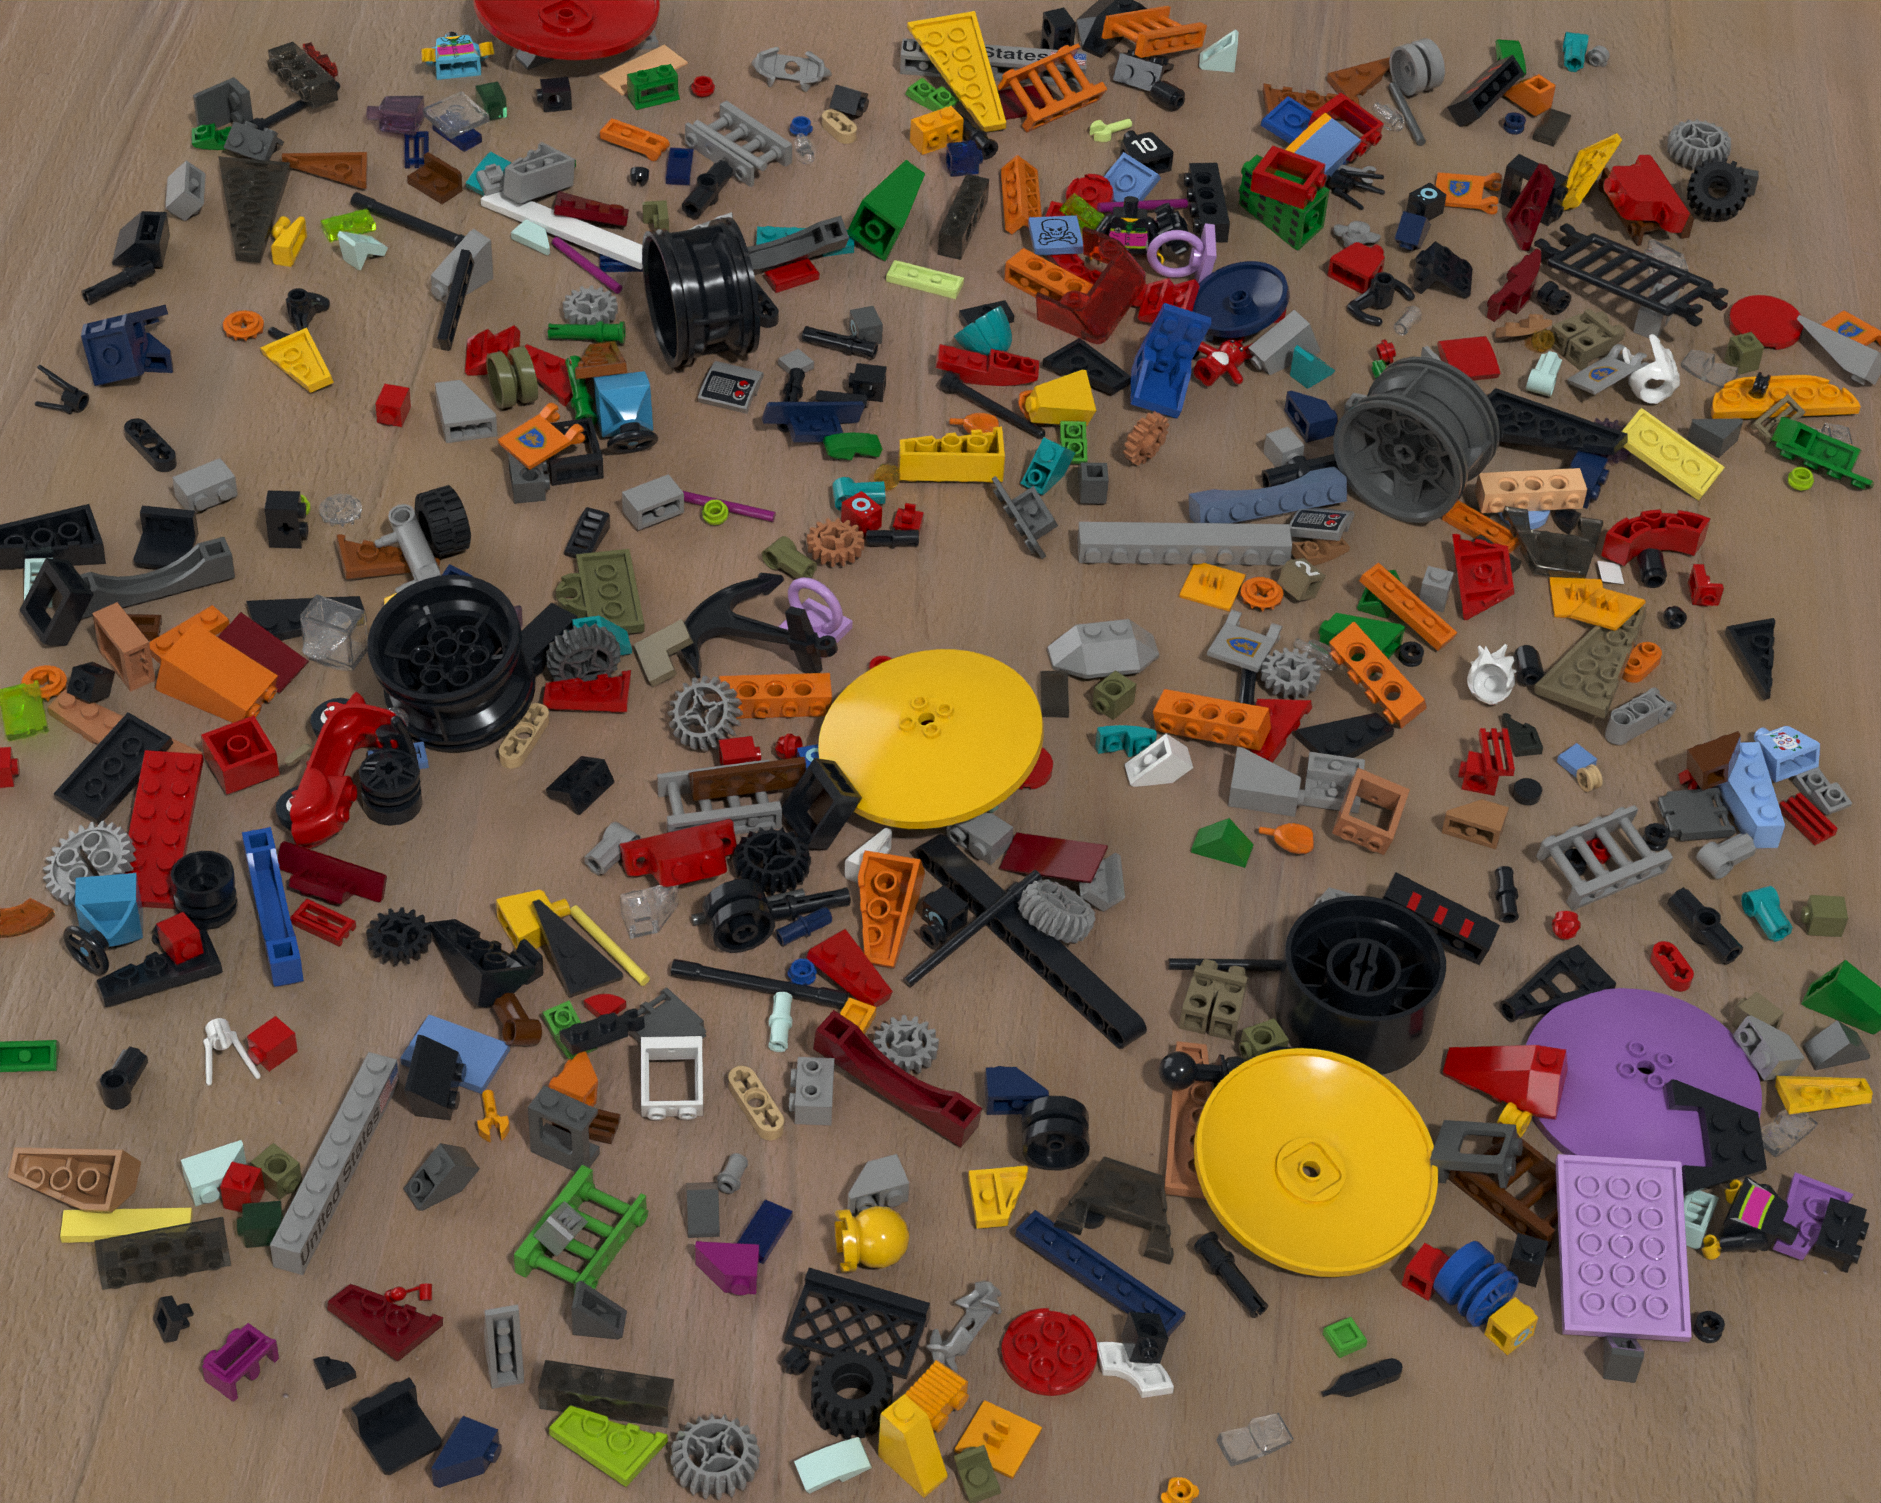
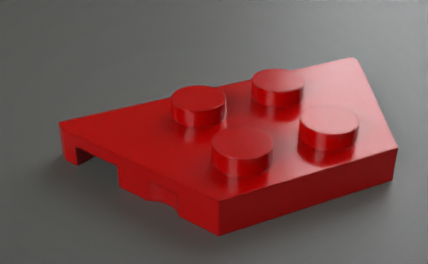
[1452,534,1515,620]

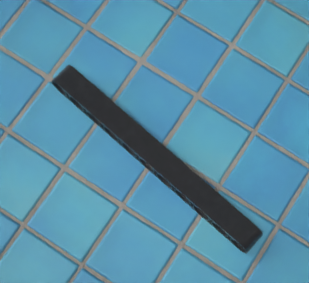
[915,834,1147,1049]

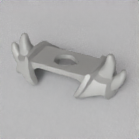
[751,47,832,92]
[927,1280,1002,1372]

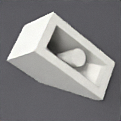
[1125,734,1193,787]

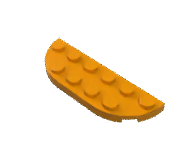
[1711,375,1861,419]

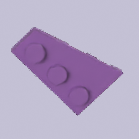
[1773,1172,1854,1261]

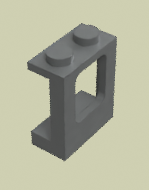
[528,1085,600,1172]
[1430,1120,1523,1188]

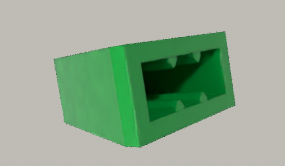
[1318,613,1405,676]
[1801,960,1881,1035]

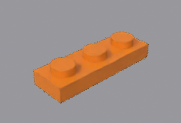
[149,605,230,664]

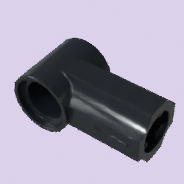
[100,1046,148,1110]

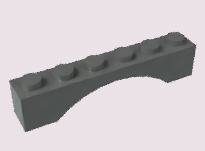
[747,216,849,274]
[80,537,235,619]

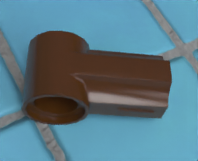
[492,993,542,1046]

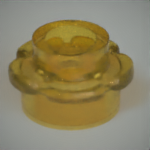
[1531,329,1555,353]

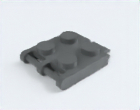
[1657,788,1736,841]
[628,988,706,1062]

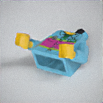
[421,32,495,80]

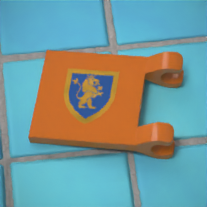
[1436,172,1502,215]
[1821,310,1881,346]
[497,403,585,470]

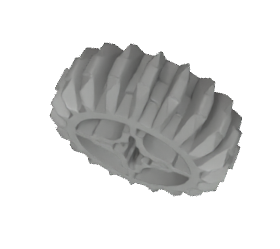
[1667,119,1731,170]
[667,676,743,751]
[1018,879,1096,943]
[671,1413,760,1500]

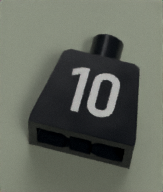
[1120,130,1174,174]

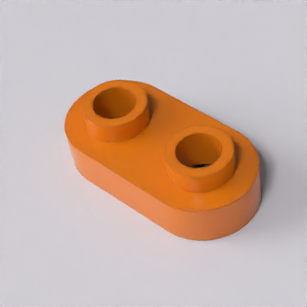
[1622,642,1662,683]

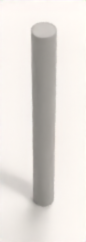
[693,120,767,171]

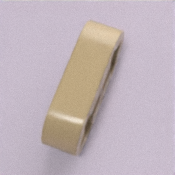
[822,109,857,144]

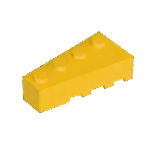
[898,426,1005,483]

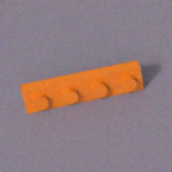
[1359,562,1457,651]

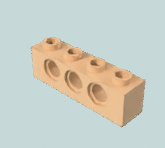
[1475,468,1587,513]

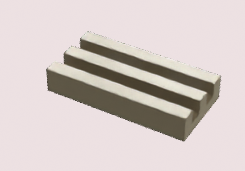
[1751,394,1805,444]

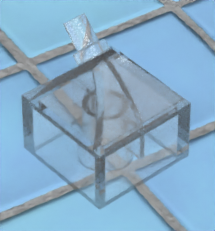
[300,594,368,671]

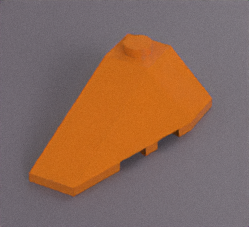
[858,850,925,969]

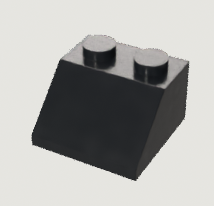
[404,1035,466,1120]

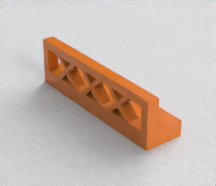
[1001,155,1042,234]

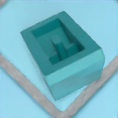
[1290,345,1335,389]

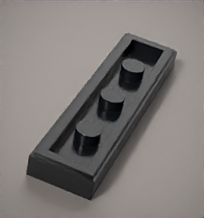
[437,249,474,351]

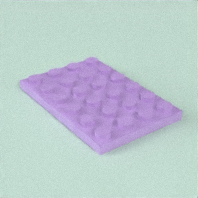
[1556,1154,1692,1342]

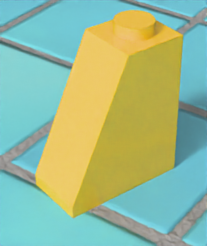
[1025,370,1096,426]
[878,1394,948,1498]

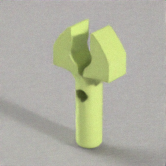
[1089,119,1132,142]

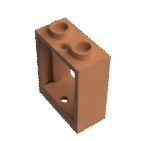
[92,602,155,692]
[1332,768,1410,855]

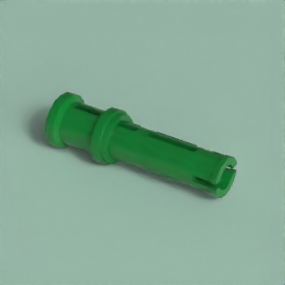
[548,321,626,344]
[565,355,598,425]

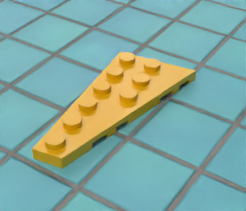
[907,11,1006,132]

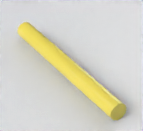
[570,905,650,986]

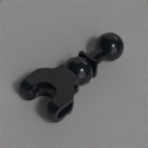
[1159,1046,1295,1090]

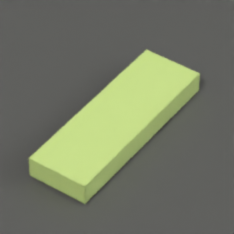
[886,260,964,299]

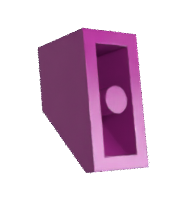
[695,1241,759,1295]

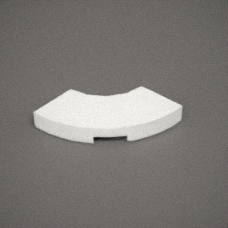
[1097,1342,1174,1398]

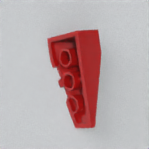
[1443,1045,1568,1120]

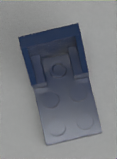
[81,304,168,386]

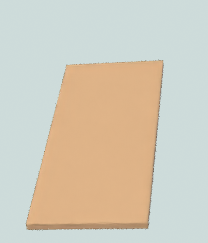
[599,44,688,95]

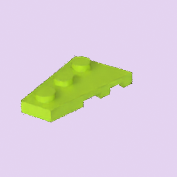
[549,1405,668,1487]

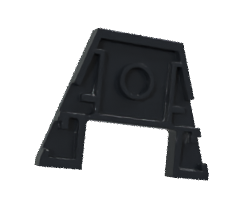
[1666,1079,1767,1196]

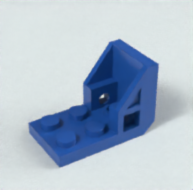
[1130,303,1211,419]

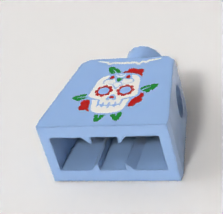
[1754,726,1820,783]

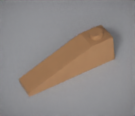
[7,1147,141,1212]

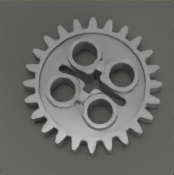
[43,821,136,906]

